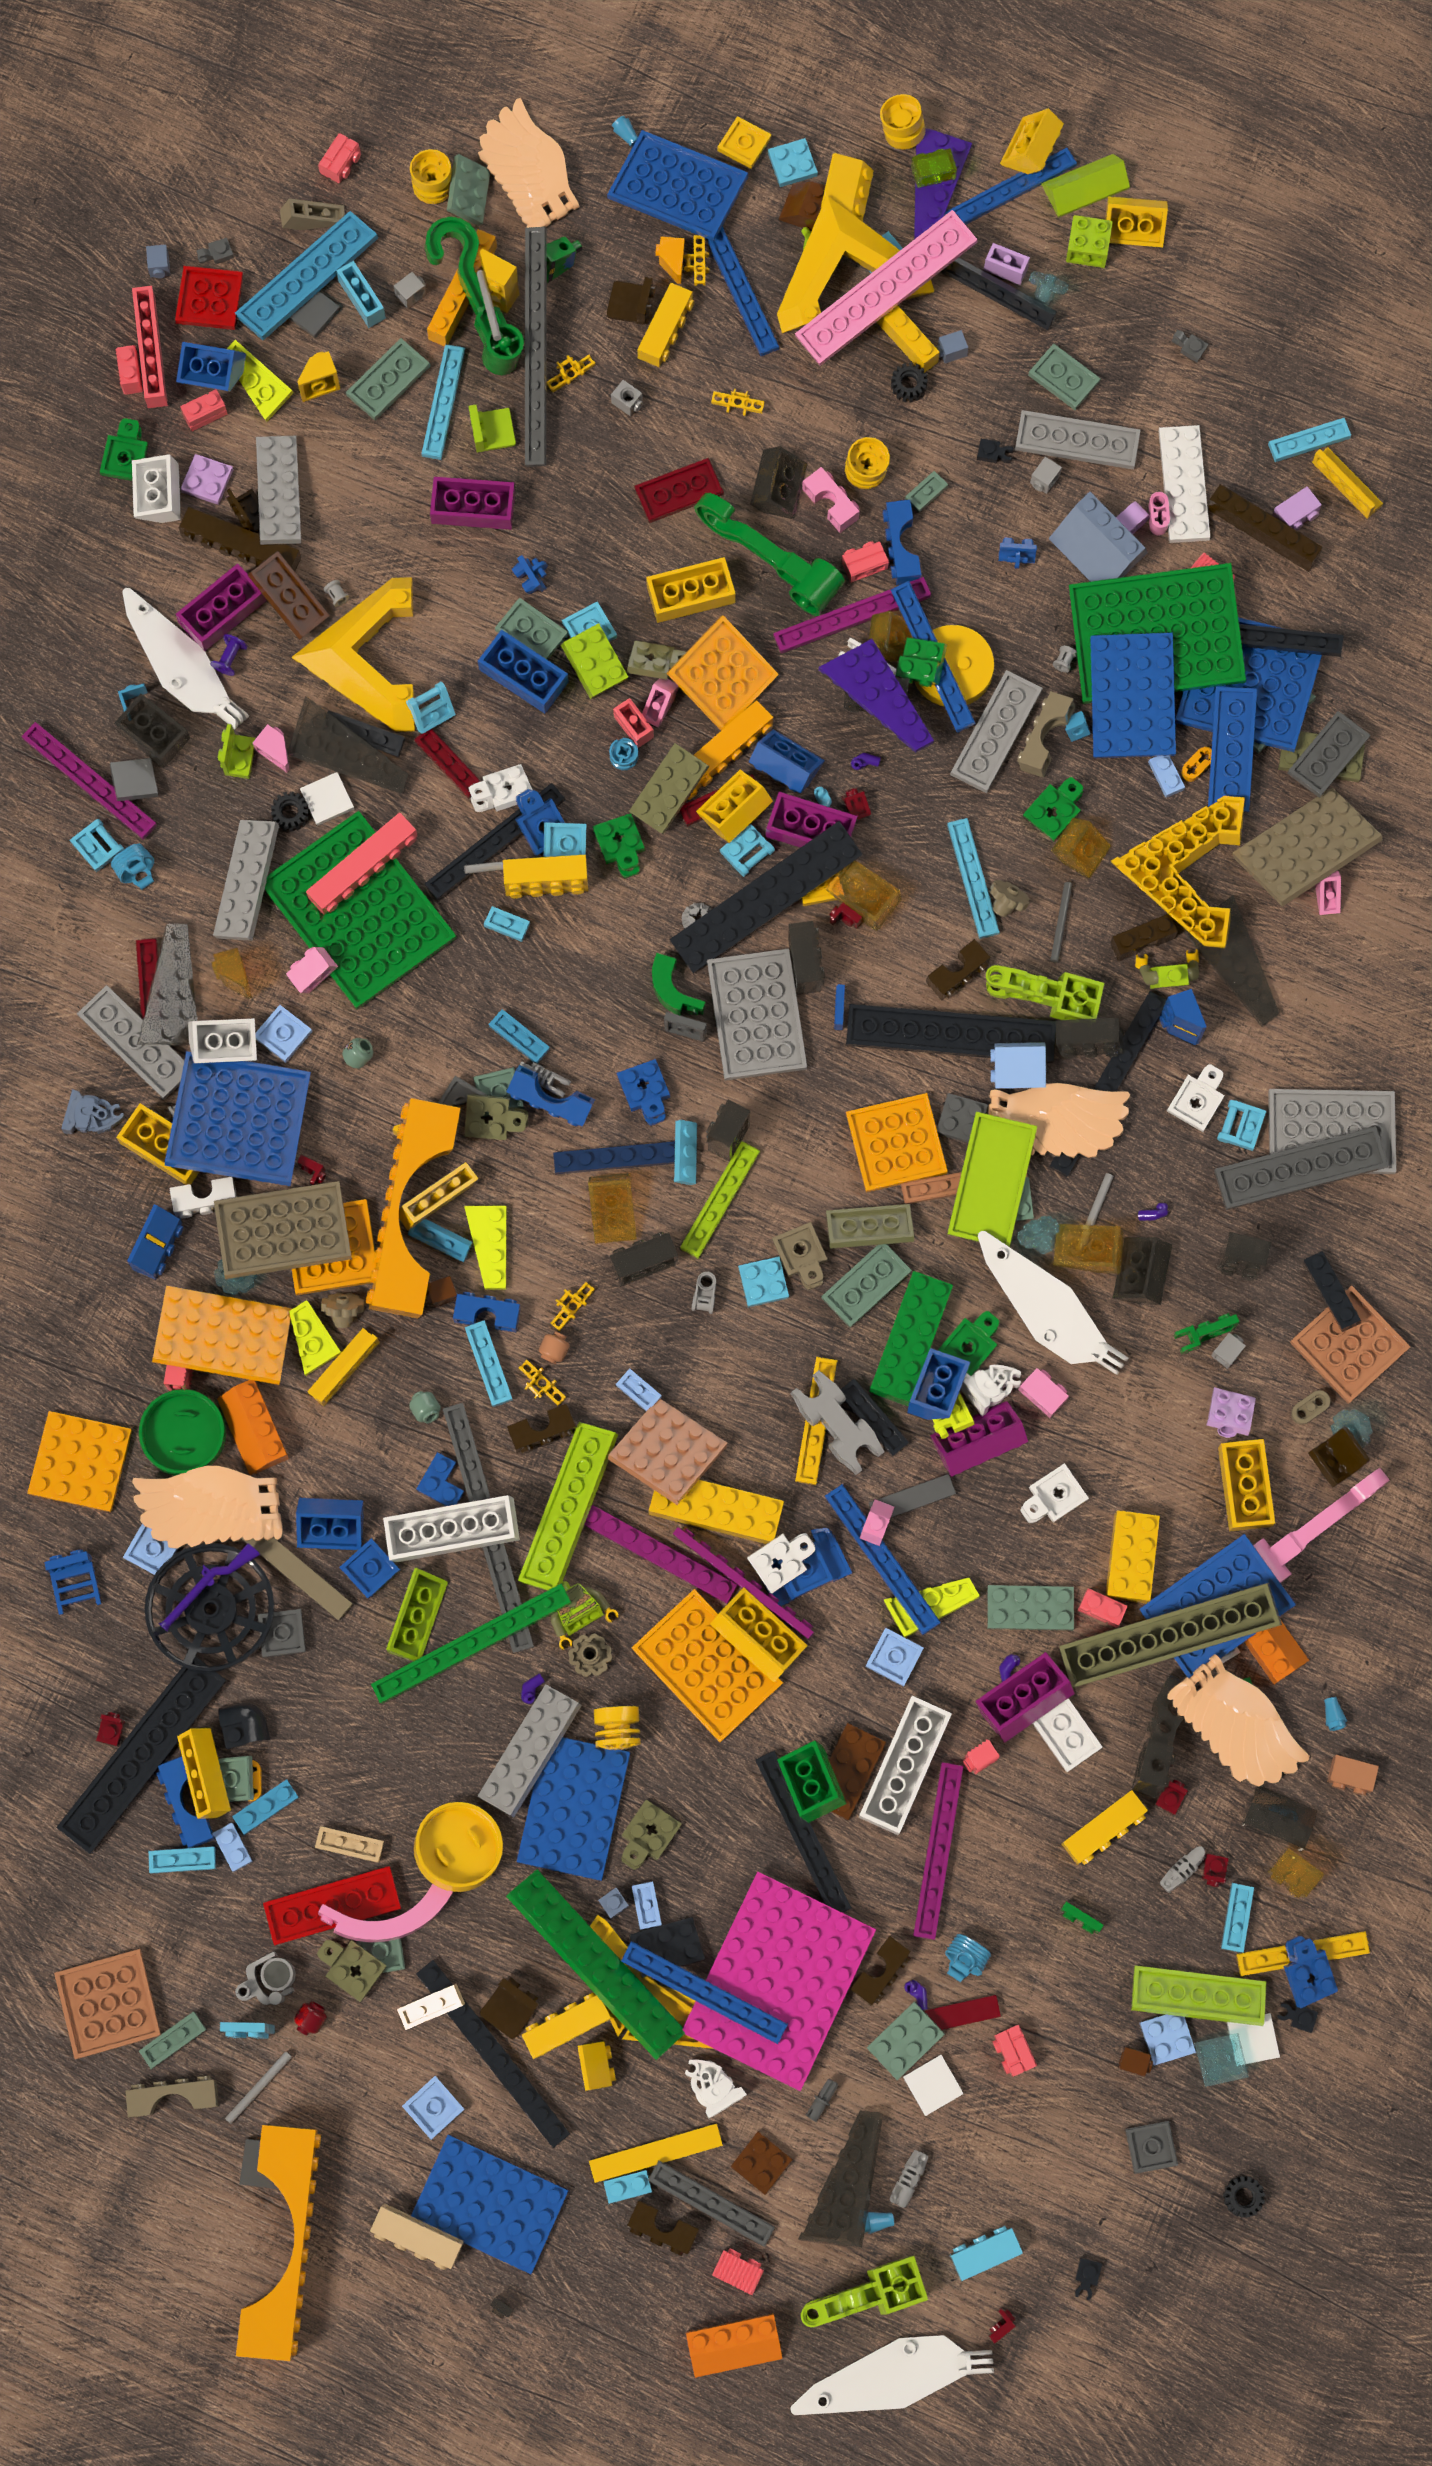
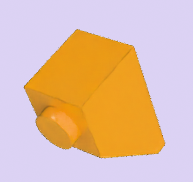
[655,237,685,284]

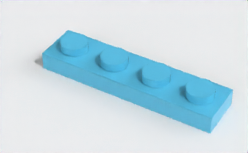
[1268,418,1351,462]
[464,1320,513,1407]

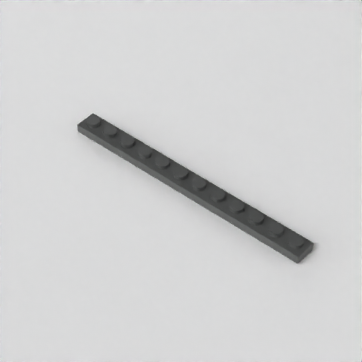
[525,226,547,467]
[443,1403,534,1654]

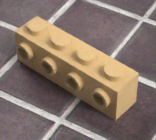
[370,2203,464,2270]

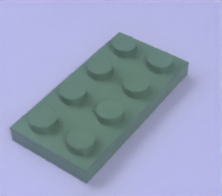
[346,338,430,421]
[821,1244,912,1328]
[987,1585,1074,1631]

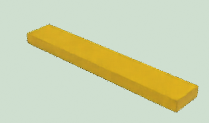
[795,1357,837,1485]
[1236,1931,1370,1976]
[589,2124,723,2183]

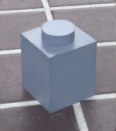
[146,245,170,278]
[936,330,968,363]
[598,1888,629,1919]

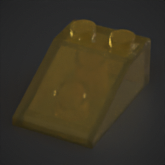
[826,861,902,931]
[588,1173,637,1244]
[1053,1224,1124,1274]

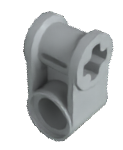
[692,1272,716,1314]

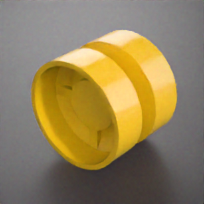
[880,94,926,150]

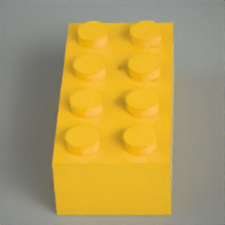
[646,557,735,623]
[503,855,588,898]
[116,1103,200,1185]
[1218,1439,1275,1532]
[1105,1510,1160,1604]
[710,1587,808,1682]

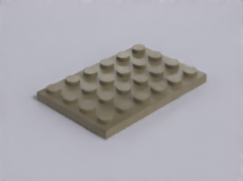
[1233,787,1383,907]
[214,1181,352,1279]

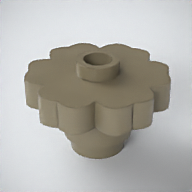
[990,880,1030,917]
[321,1293,364,1328]
[568,1634,612,1678]

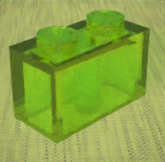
[911,148,957,188]

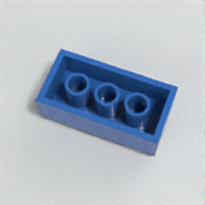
[478,629,569,714]

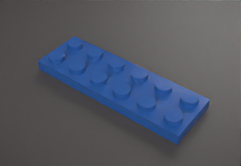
[1208,687,1257,812]

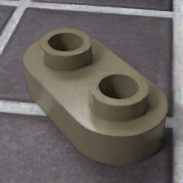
[1291,1390,1330,1425]

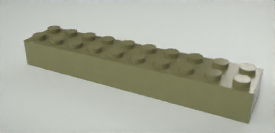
[1059,1583,1282,1688]

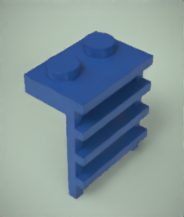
[44,1549,101,1615]

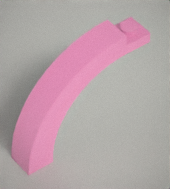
[318,1884,453,1942]

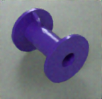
[210,634,248,676]

